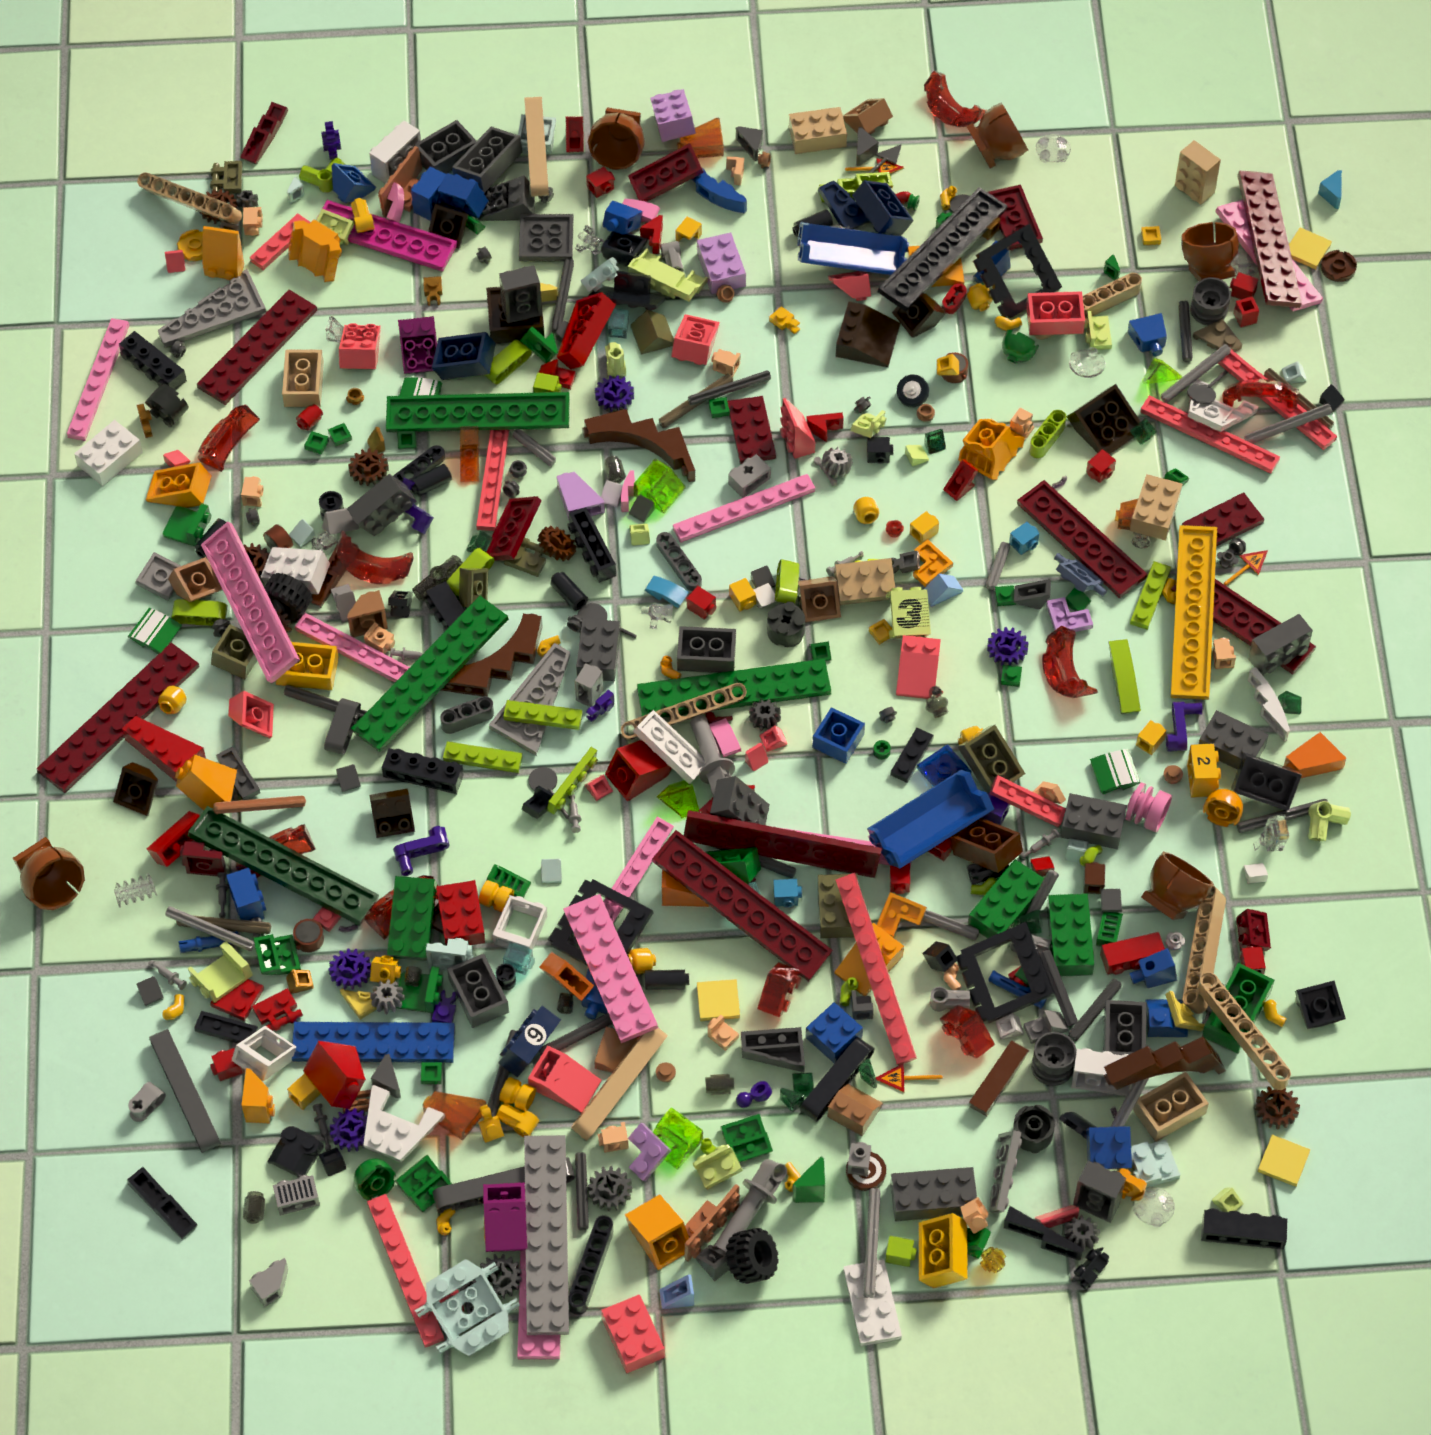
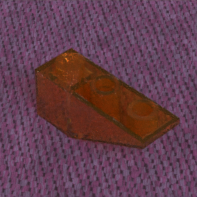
[460,426,480,482]

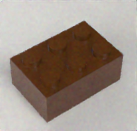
[950,818,1023,873]

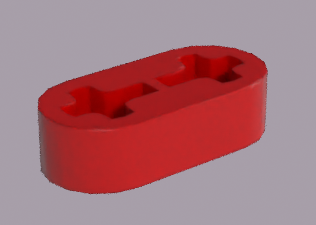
[942,283,967,314]

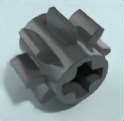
[237,190,258,209]

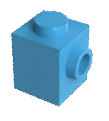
[1009,522,1039,555]
[773,879,802,908]

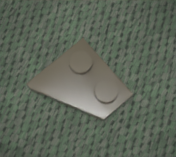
[1193,319,1242,352]

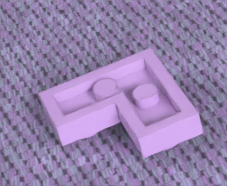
[1046,597,1093,636]
[628,1123,672,1181]

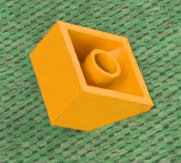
[241,1068,275,1124]

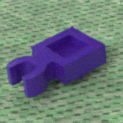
[586,689,615,722]
[432,990,456,1023]

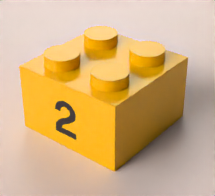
[1187,744,1221,798]

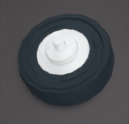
[896,374,929,407]

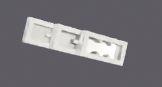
[1248,667,1290,742]

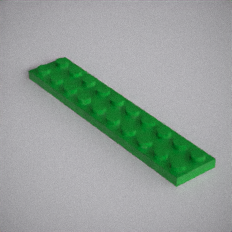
[386,392,570,432]
[351,596,509,752]
[637,659,831,718]

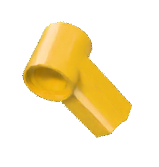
[351,198,375,233]
[497,1103,540,1137]

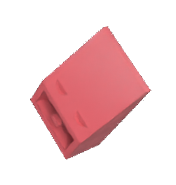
[339,323,381,369]
[780,398,815,459]
[528,1045,602,1113]

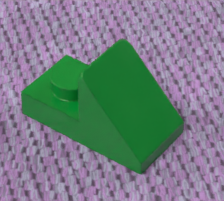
[520,327,558,363]
[967,1228,991,1258]

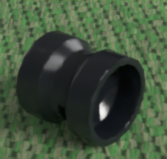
[495,963,516,990]

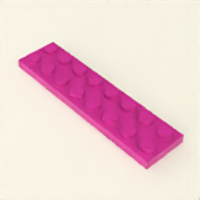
[316,200,457,272]

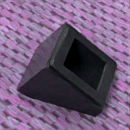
[1319,384,1345,412]
[318,1147,346,1176]

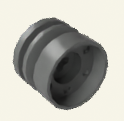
[1190,277,1231,326]
[1031,1032,1077,1086]

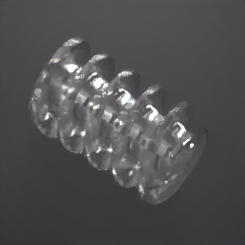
[114,873,157,908]

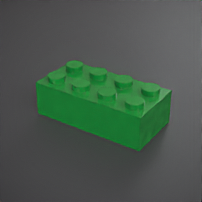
[968,859,1044,938]
[387,876,437,961]
[1047,894,1094,976]
[1202,963,1275,1054]

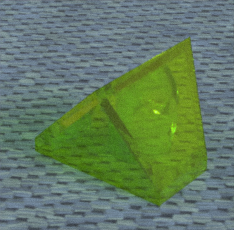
[1142,358,1182,384]
[657,780,699,819]

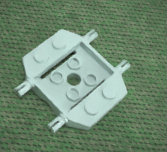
[415,1259,520,1356]

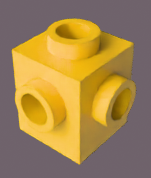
[370,955,401,984]

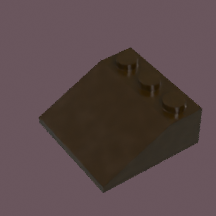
[486,287,545,344]
[836,302,901,367]
[1066,384,1146,455]

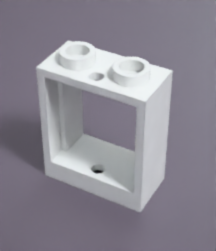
[492,895,547,956]
[231,1026,296,1082]

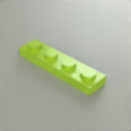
[1130,561,1171,630]
[503,700,583,730]
[443,741,523,773]
[547,747,598,815]

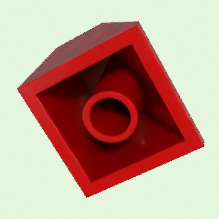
[605,740,672,801]
[303,1041,366,1109]

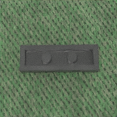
[216,746,261,800]

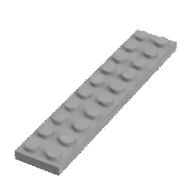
[524,1135,569,1335]

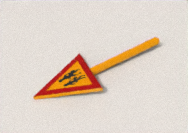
[845,158,904,174]
[1224,550,1268,585]
[874,1063,943,1093]

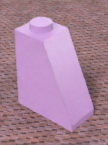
[556,472,605,520]

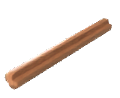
[213,795,306,814]

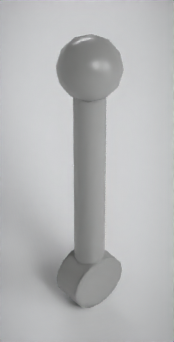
[814,457,837,486]

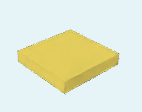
[1289,227,1332,270]
[697,979,740,1021]
[1258,1135,1311,1187]

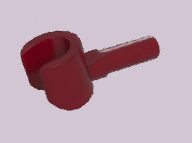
[705,712,733,724]

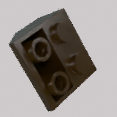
[369,788,415,838]

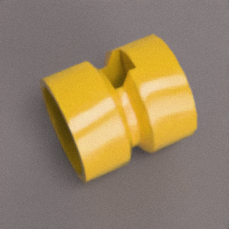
[479,880,514,912]
[499,1077,537,1111]

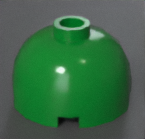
[1002,330,1039,363]
[354,1158,396,1200]

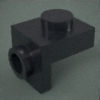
[521,786,553,819]

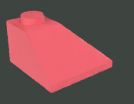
[828,271,871,301]
[228,691,274,738]

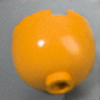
[1203,789,1243,827]

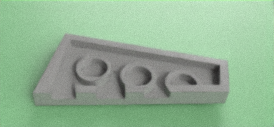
[989,1130,1022,1214]

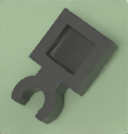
[891,550,920,573]

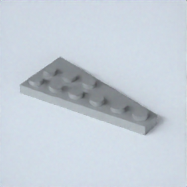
[158,269,266,347]
[489,643,570,756]

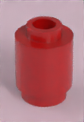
[296,404,323,431]

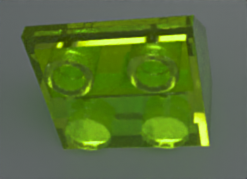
[634,459,686,513]
[653,1107,703,1170]

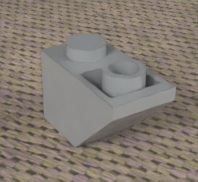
[249,1258,288,1307]

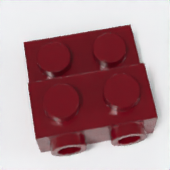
[180,840,227,877]

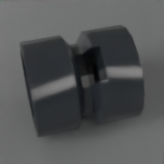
[319,491,344,521]

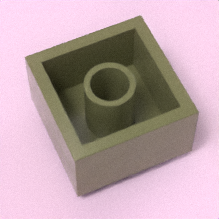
[211,624,257,679]

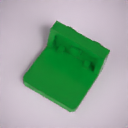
[163,503,211,546]
[396,966,443,1013]

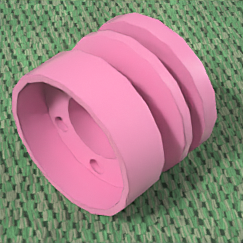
[1125,782,1172,833]

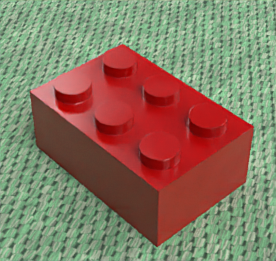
[436,880,485,946]

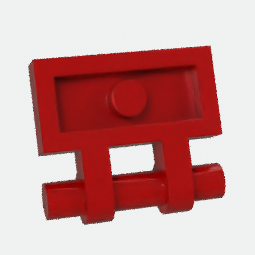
[252,988,303,1032]

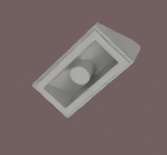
[322,508,359,535]

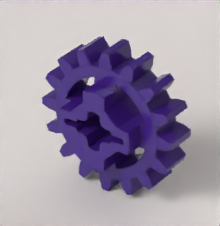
[321,121,341,160]
[595,375,634,412]
[987,627,1029,666]
[329,948,371,990]
[330,1108,368,1152]

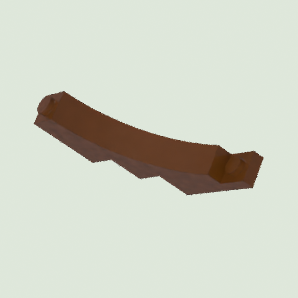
[582,409,695,482]
[440,613,543,697]
[1104,1036,1226,1090]

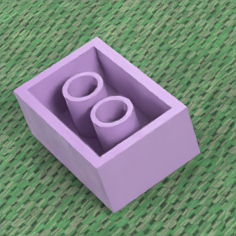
[650,89,696,142]
[697,232,746,294]

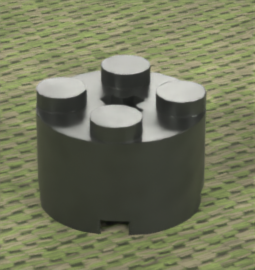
[145,384,189,427]
[767,602,805,647]
[1013,1105,1055,1153]

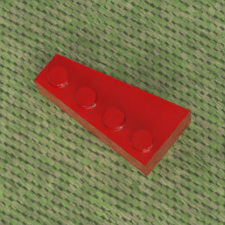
[557,292,616,370]
[122,716,206,782]

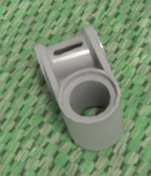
[128,1082,166,1122]

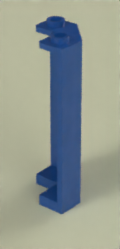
[797,222,909,275]
[867,770,994,869]

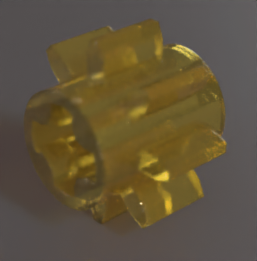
[980,1247,1007,1273]

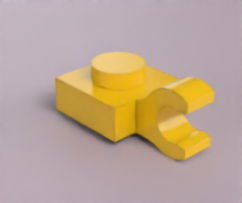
[769,306,800,334]
[478,1104,504,1143]

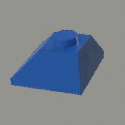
[332,163,376,203]
[1145,999,1188,1037]

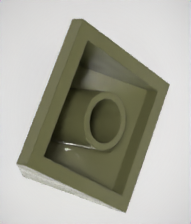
[630,310,674,354]
[459,568,488,608]

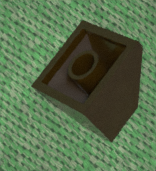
[428,203,469,249]
[892,293,946,338]
[113,762,158,816]

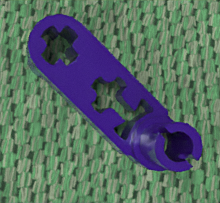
[402,478,434,534]
[1166,702,1202,752]
[393,826,450,876]

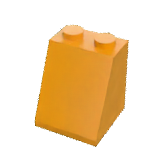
[175,755,237,810]
[625,1194,689,1270]

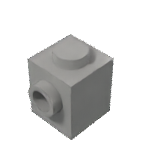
[847,1142,871,1176]

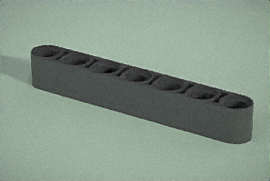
[149,1029,221,1153]
[432,1157,575,1213]

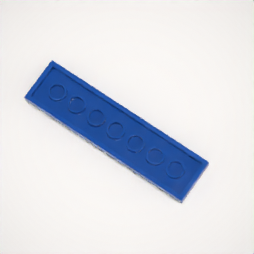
[292,1022,455,1063]

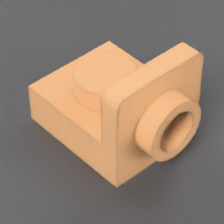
[726,156,744,186]
[1033,781,1066,804]
[707,1015,739,1051]

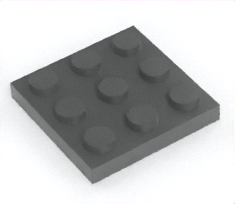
[519,214,574,261]

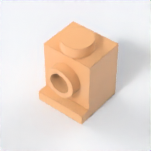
[243,207,263,236]
[711,349,740,377]
[1010,408,1035,441]
[241,476,264,507]
[364,622,395,654]
[1212,638,1236,669]
[597,1122,629,1153]
[960,1197,989,1234]

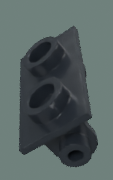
[966,864,1009,885]
[1071,1247,1109,1289]

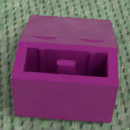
[398,316,437,374]
[483,1182,527,1252]

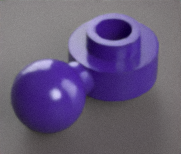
[736,1081,772,1108]

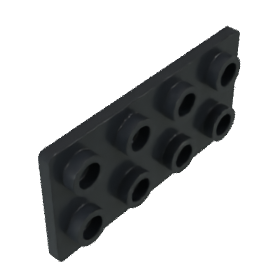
[588,271,667,310]

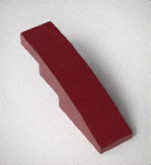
[240,102,288,164]

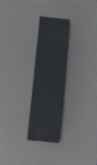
[127,1167,198,1239]
[1004,1206,1083,1261]

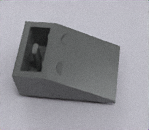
[478,176,535,221]

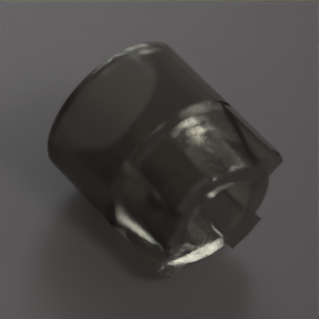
[404,966,422,987]
[557,993,574,1014]

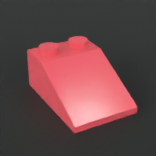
[671,314,720,365]
[896,635,941,700]

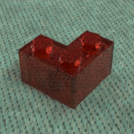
[757,962,801,1017]
[940,1005,995,1058]

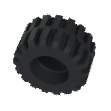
[264,573,312,620]
[725,1228,779,1284]

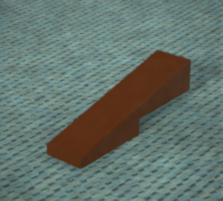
[310,538,360,607]
[969,1040,1029,1117]

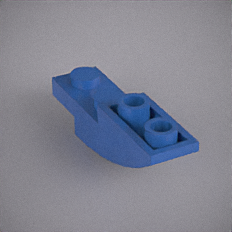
[692,168,747,213]

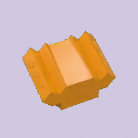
[288,219,342,282]
[958,419,1025,480]

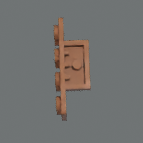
[378,146,422,217]
[684,1184,740,1262]

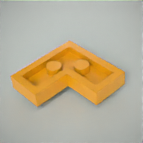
[913,539,953,587]
[877,892,927,937]

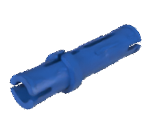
[179,931,238,954]
[988,970,1047,1009]

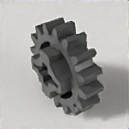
[588,1166,632,1211]
[480,1254,522,1299]

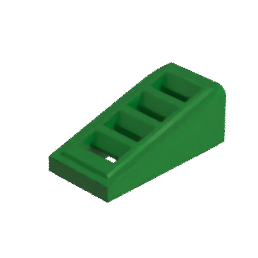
[487,864,531,898]
[1096,912,1123,947]

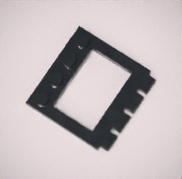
[973,224,1062,318]
[548,879,654,965]
[956,922,1055,1023]

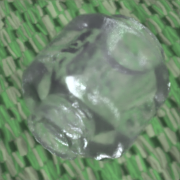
[311,530,339,556]

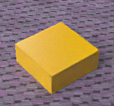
[1141,226,1161,246]
[869,619,892,644]

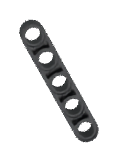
[799,1037,875,1122]
[568,1215,614,1315]

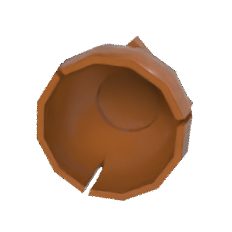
[966,102,1028,169]
[588,107,645,170]
[1181,222,1239,281]
[13,837,85,910]
[1141,851,1214,920]

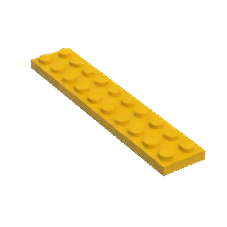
[1171,525,1217,700]

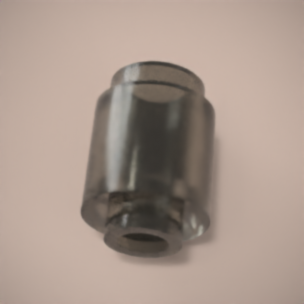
[604,456,626,484]
[705,1074,734,1095]
[243,1191,265,1224]

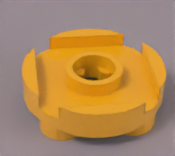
[1117,1168,1147,1201]

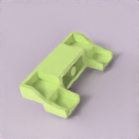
[628,248,708,302]

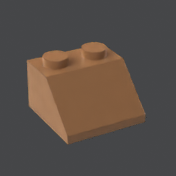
[843,98,893,134]
[168,557,223,602]
[798,576,841,622]
[347,590,388,638]
[827,1084,883,1136]

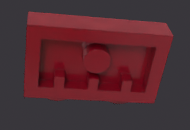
[1236,909,1271,951]

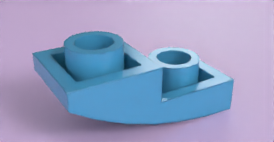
[645,576,689,608]

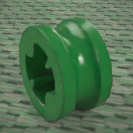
[907,194,920,211]
[873,740,891,760]

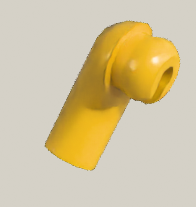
[994,316,1022,331]
[1162,578,1176,604]
[537,635,561,657]
[162,994,184,1020]
[1263,999,1287,1027]
[436,1208,456,1236]

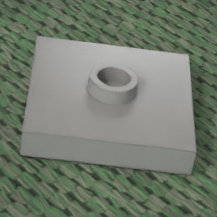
[135,552,180,601]

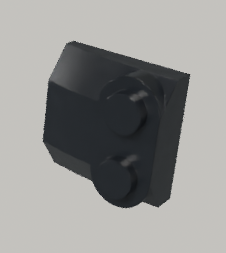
[601,231,648,267]
[1295,981,1346,1029]
[267,1126,324,1177]

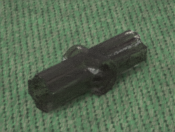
[412,555,463,601]

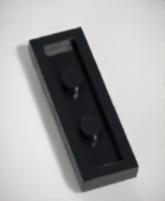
[890,727,934,783]
[194,1011,259,1044]

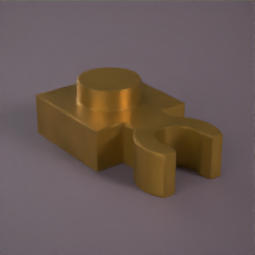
[423,276,442,306]
[137,403,153,438]

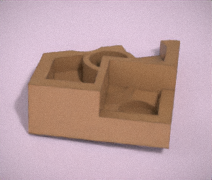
[594,1026,638,1073]

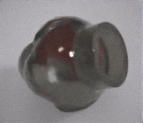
[925,686,949,718]

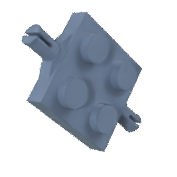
[1054,553,1107,597]

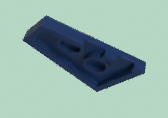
[818,180,870,230]

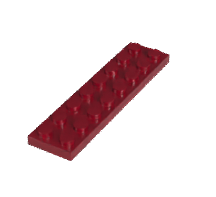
[197,289,317,405]
[1017,480,1147,598]
[1171,579,1316,675]

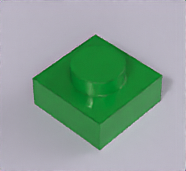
[708,397,730,418]
[328,423,352,447]
[304,431,329,455]
[995,585,1016,607]
[1001,665,1022,687]
[421,1062,442,1084]

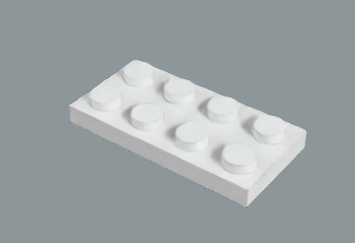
[633,710,705,784]
[843,1259,902,1346]

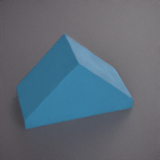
[1318,170,1342,209]

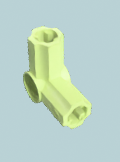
[605,342,626,378]
[1308,801,1351,841]

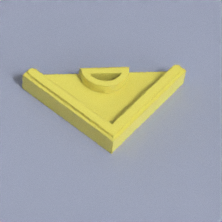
[340,988,390,1020]
[1165,991,1205,1031]

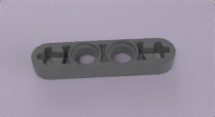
[656,532,702,591]

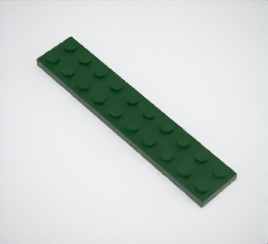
[187,806,379,926]

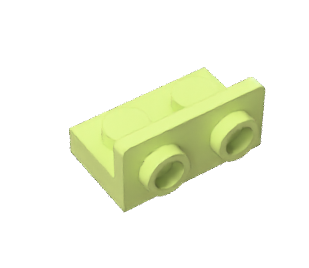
[316,209,355,245]
[1084,311,1112,350]
[851,410,887,438]
[692,1145,743,1190]

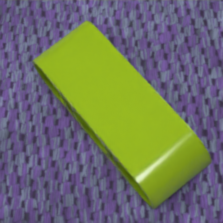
[484,340,532,385]
[1029,410,1066,458]
[447,548,494,598]
[775,559,799,604]
[171,599,228,626]

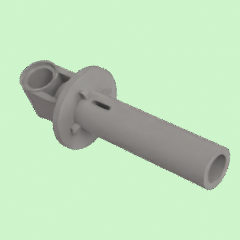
[690,715,735,796]
[714,1159,787,1252]

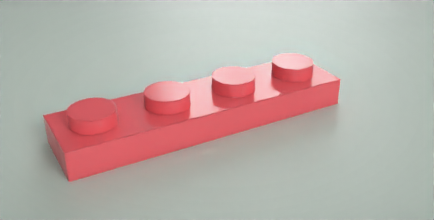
[250,213,310,270]
[989,775,1066,827]

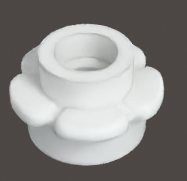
[1166,932,1185,950]

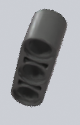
[440,696,494,734]
[324,698,361,755]

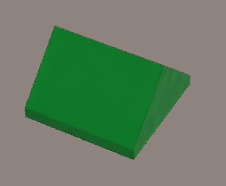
[792,1156,825,1203]

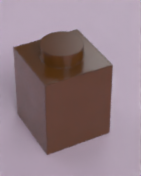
[1083,862,1105,894]

